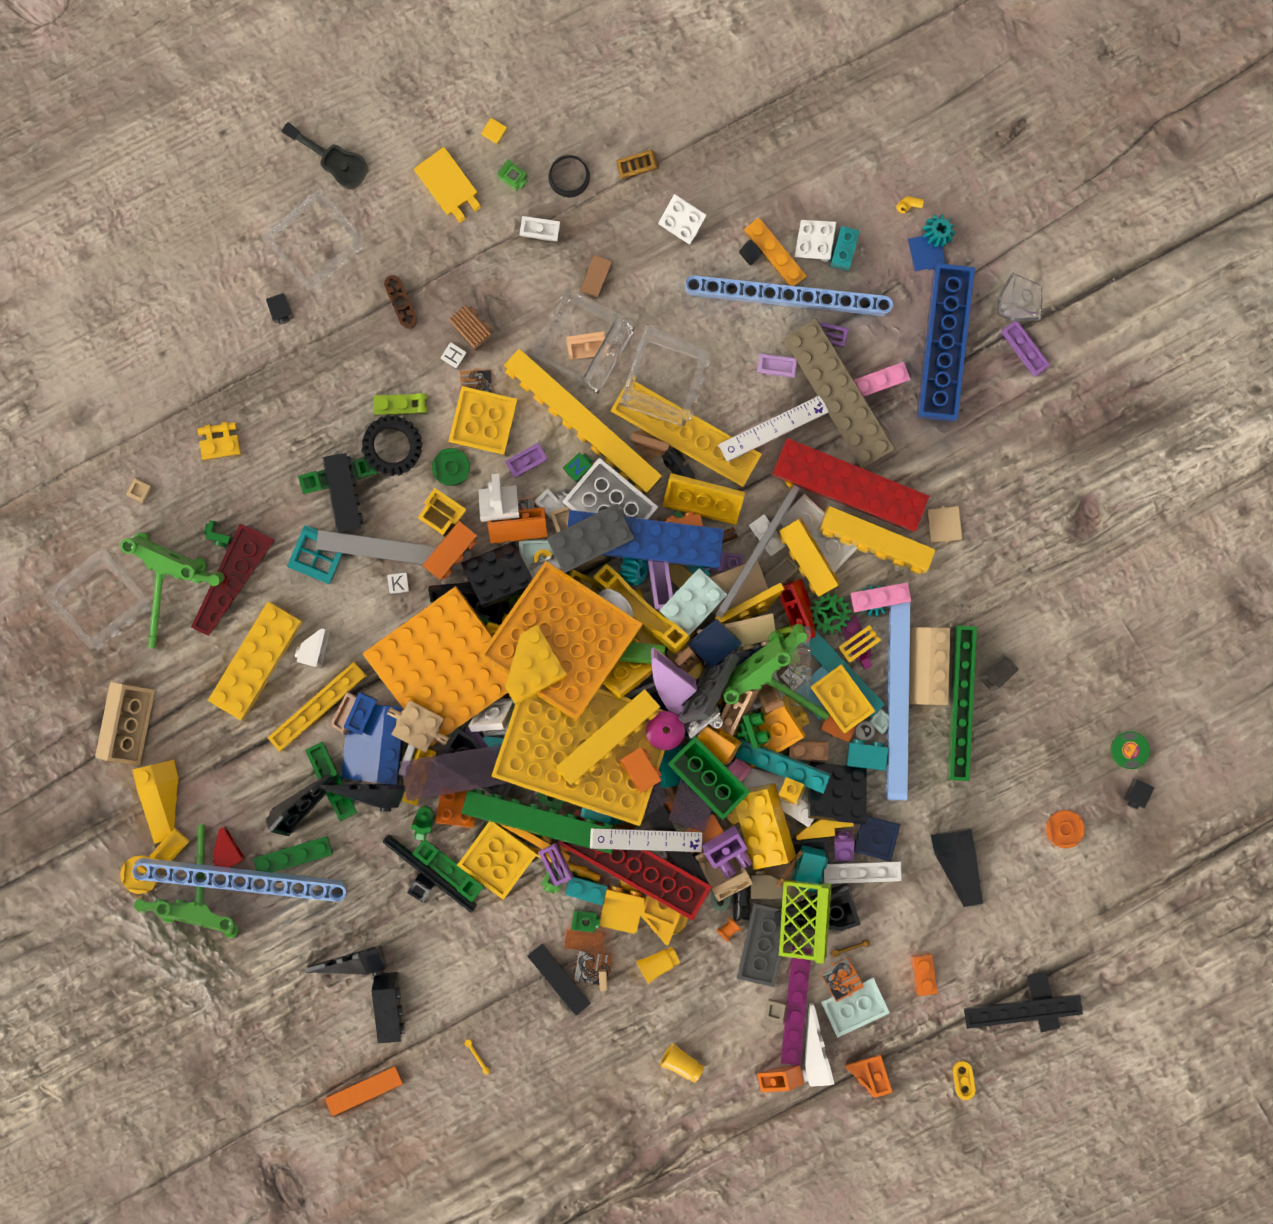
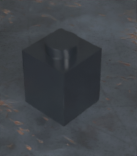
[266,293,294,325]
[1123,779,1154,810]

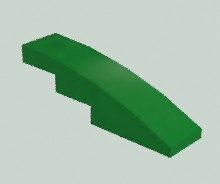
[305,742,358,822]

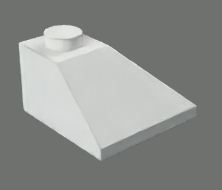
[295,628,331,668]

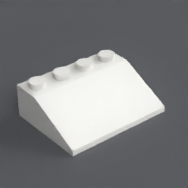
[562,458,658,520]

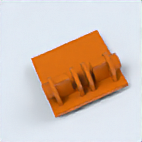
[435,787,475,828]

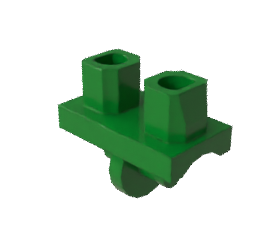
[737,710,771,749]
[411,806,436,841]

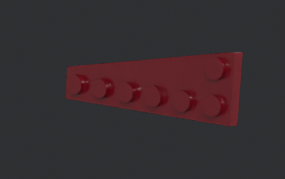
[191,524,275,636]

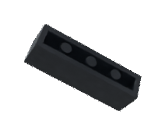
[322,453,364,533]

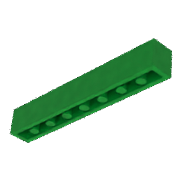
[947,626,977,781]
[461,789,615,855]

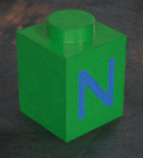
[563,452,593,483]

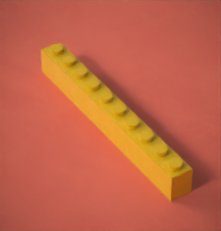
[504,349,662,495]

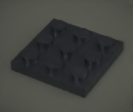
[461,542,533,609]
[808,762,867,824]

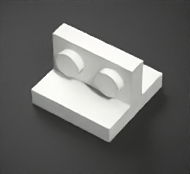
[478,473,519,522]
[468,698,515,736]

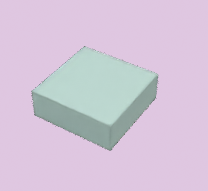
[868,709,889,735]

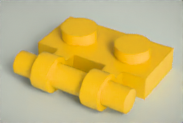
[197,421,241,461]

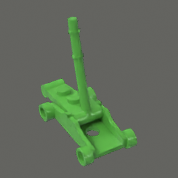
[120,532,225,648]
[723,624,829,720]
[134,825,239,938]

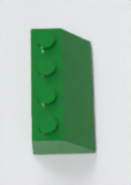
[667,736,750,820]

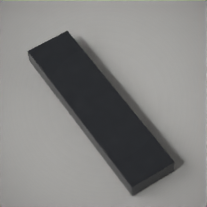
[527,943,591,1016]

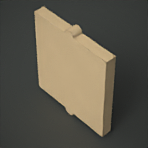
[927,506,962,543]

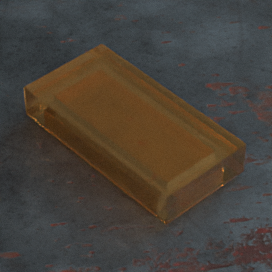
[564,929,605,953]

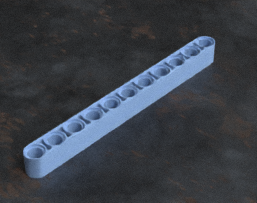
[685,276,893,316]
[886,591,910,800]
[132,858,346,902]

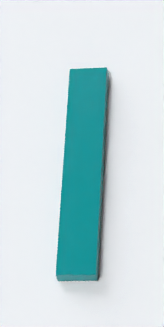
[801,630,885,718]

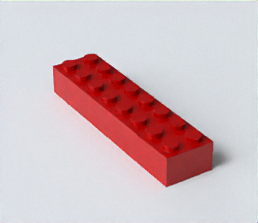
[771,438,930,533]
[558,810,713,921]

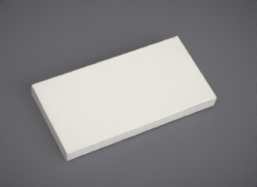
[780,494,857,572]

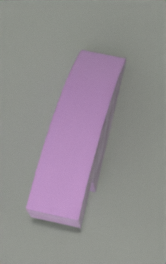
[648,561,673,618]
[651,647,697,725]

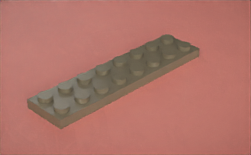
[783,318,896,469]

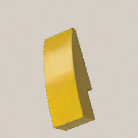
[795,819,854,840]

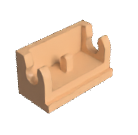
[566,331,607,360]

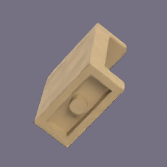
[696,851,752,902]

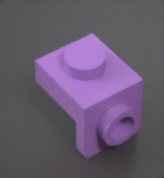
[833,830,854,861]

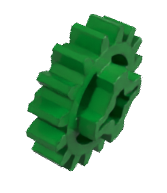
[811,593,851,635]

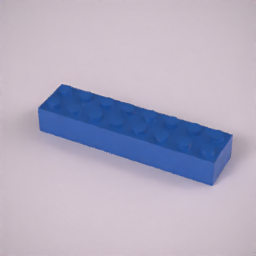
[917,263,975,422]
[567,510,724,570]

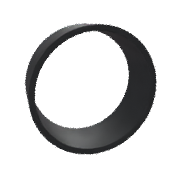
[548,155,590,198]

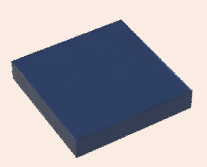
[688,619,742,668]
[854,816,901,862]

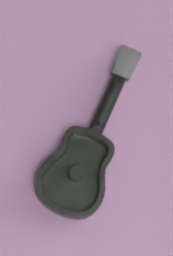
[282,122,368,189]

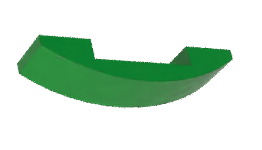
[298,457,377,495]
[412,840,484,902]

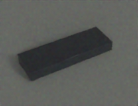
[1026,971,1060,1033]

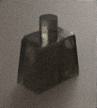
[978,653,1019,692]

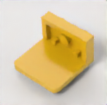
[600,886,645,934]

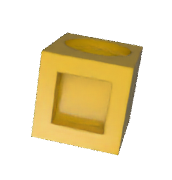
[779,777,805,806]

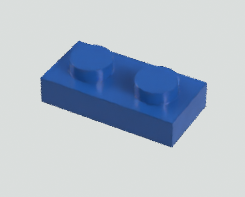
[344,691,378,735]

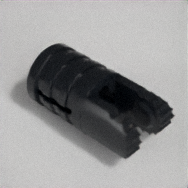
[733,886,750,921]

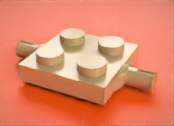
[387,700,449,752]

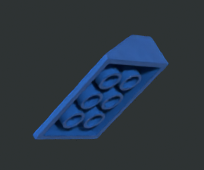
[341,704,404,785]

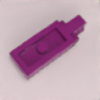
[840,616,872,669]

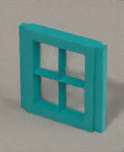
[287,525,343,585]

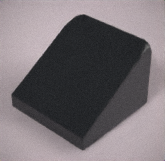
[739,239,762,266]
[407,873,435,903]

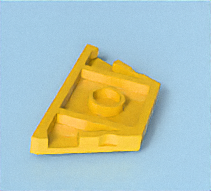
[715,583,785,624]
[639,876,697,946]

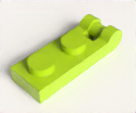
[373,393,428,416]

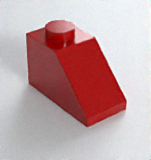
[213,826,245,868]

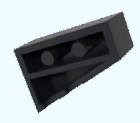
[371,972,405,1043]

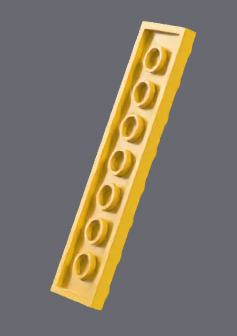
[610,378,762,488]

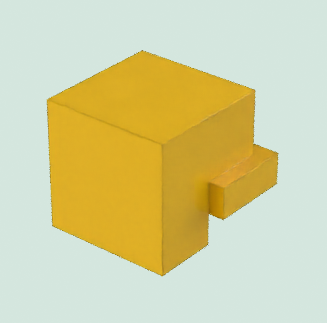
[418,488,467,537]

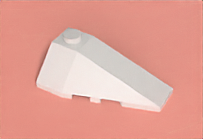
[742,768,814,827]
[802,1002,834,1086]

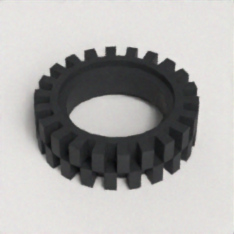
[362,415,423,476]

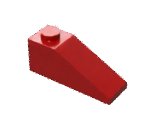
[779,578,816,640]

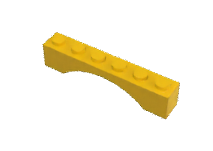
[593,564,690,656]

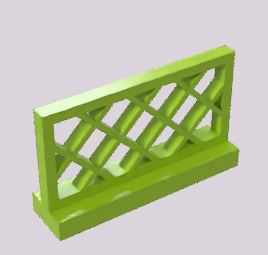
[779,880,832,964]

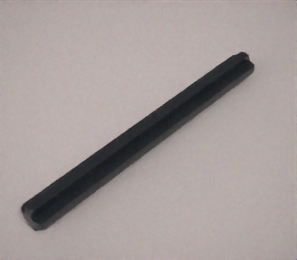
[383,835,477,913]

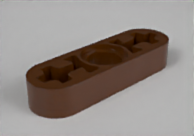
[384,275,417,329]

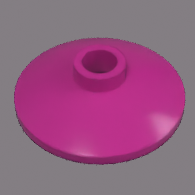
[646,711,685,750]

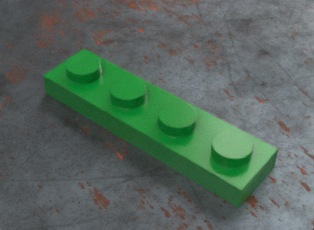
[253,836,333,873]

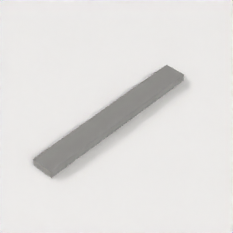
[716,485,800,618]
[316,530,471,570]

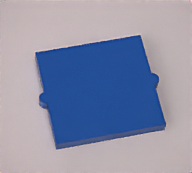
[908,234,946,272]

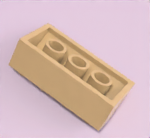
[695,613,775,654]
[909,627,950,705]
[95,682,155,765]

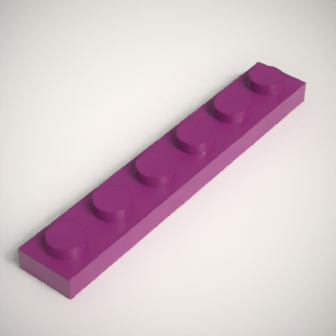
[780,947,812,1065]

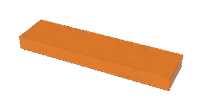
[325,1065,403,1116]

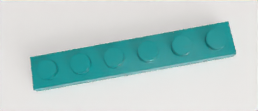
[734,735,831,794]

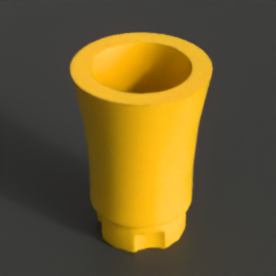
[636,946,680,984]
[660,1042,704,1083]

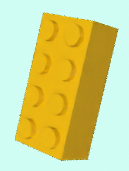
[735,783,796,869]

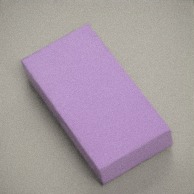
[757,353,797,378]

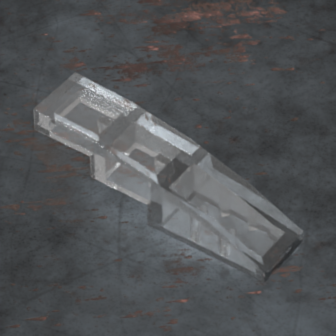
[789,626,811,706]

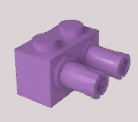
[702,826,753,878]

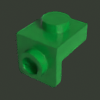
[204,520,233,547]

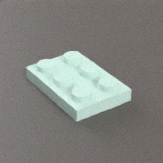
[659,569,727,635]
[821,977,890,1038]

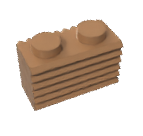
[449,305,492,350]
[788,741,828,761]

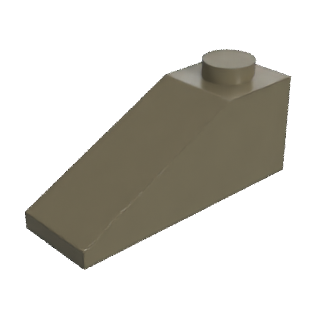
[750,870,809,899]

